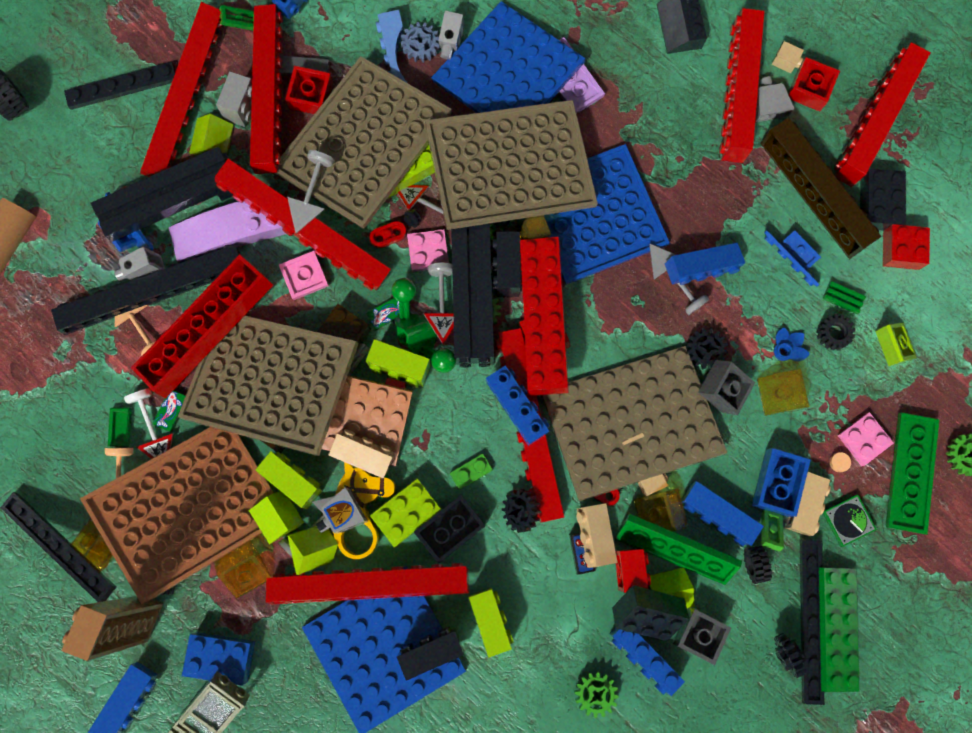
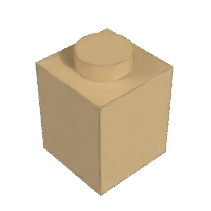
[771,41,804,73]

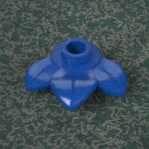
[773,328,810,362]

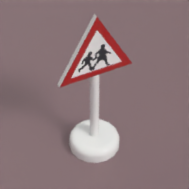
[124,388,173,459]

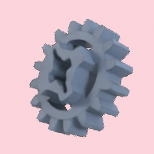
[401,22,440,63]

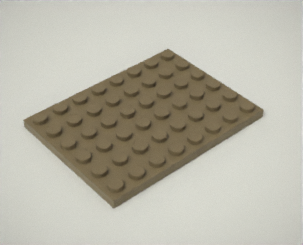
[276,56,452,228]
[425,100,598,230]
[178,316,358,456]
[542,346,728,501]

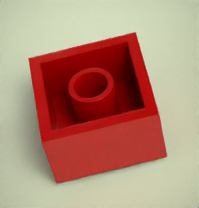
[788,57,840,112]
[285,66,333,114]
[883,224,930,270]
[615,549,651,593]

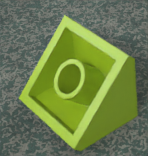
[189,114,234,155]
[875,323,917,366]
[249,491,304,545]
[288,526,338,575]
[648,567,695,608]

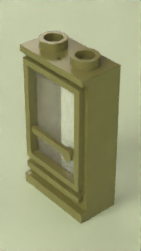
[168,671,250,733]

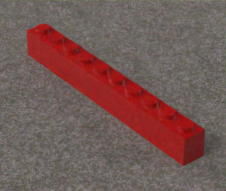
[140,2,222,177]
[250,4,283,174]
[215,159,391,291]
[495,328,564,523]
[266,563,469,605]

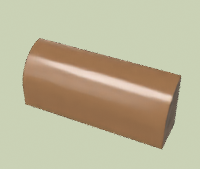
[0,197,36,275]

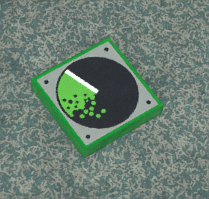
[823,494,877,547]

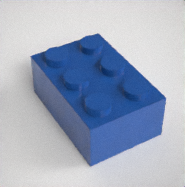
[752,448,811,517]
[182,632,255,686]

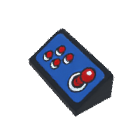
[569,533,596,575]

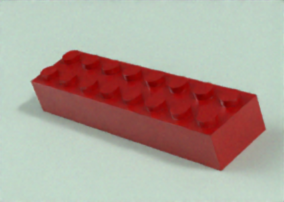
[719,8,764,163]
[833,42,931,187]
[520,237,569,396]
[131,254,273,399]

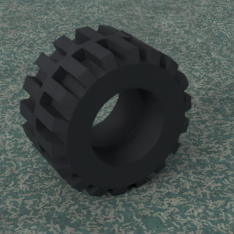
[0,69,29,121]

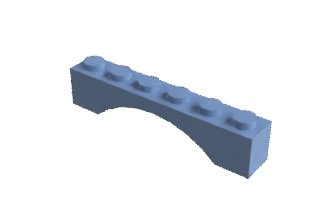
[376,10,407,83]

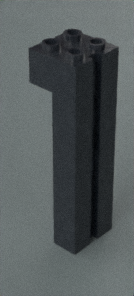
[91,146,233,242]
[451,223,494,368]

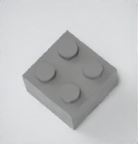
[216,71,252,127]

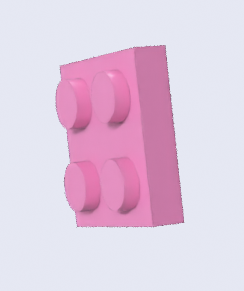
[407,229,449,272]
[279,251,329,300]
[837,412,894,466]

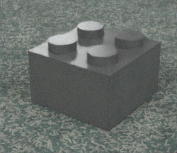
[698,360,755,415]
[673,608,731,665]

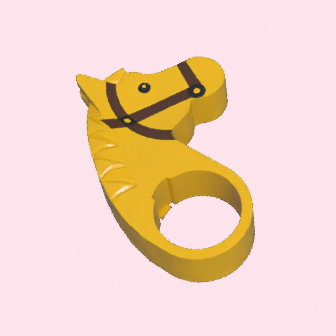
[333,462,396,559]

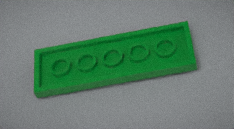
[886,413,940,535]
[615,514,742,585]
[819,568,860,692]

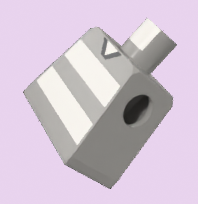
[439,10,465,59]

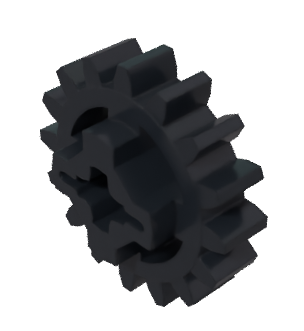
[686,328,728,370]
[502,489,541,533]
[774,633,806,678]

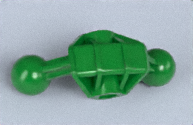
[391,278,456,373]

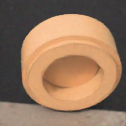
[830,452,851,472]

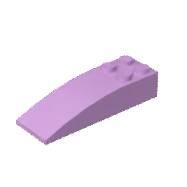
[169,201,286,263]

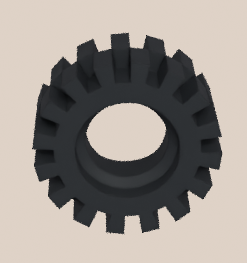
[816,314,856,350]
[744,545,772,584]

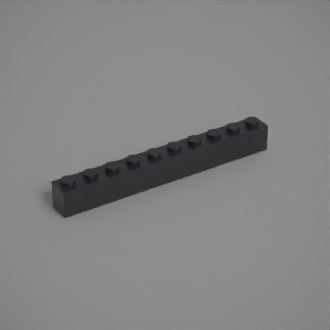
[51,244,241,335]

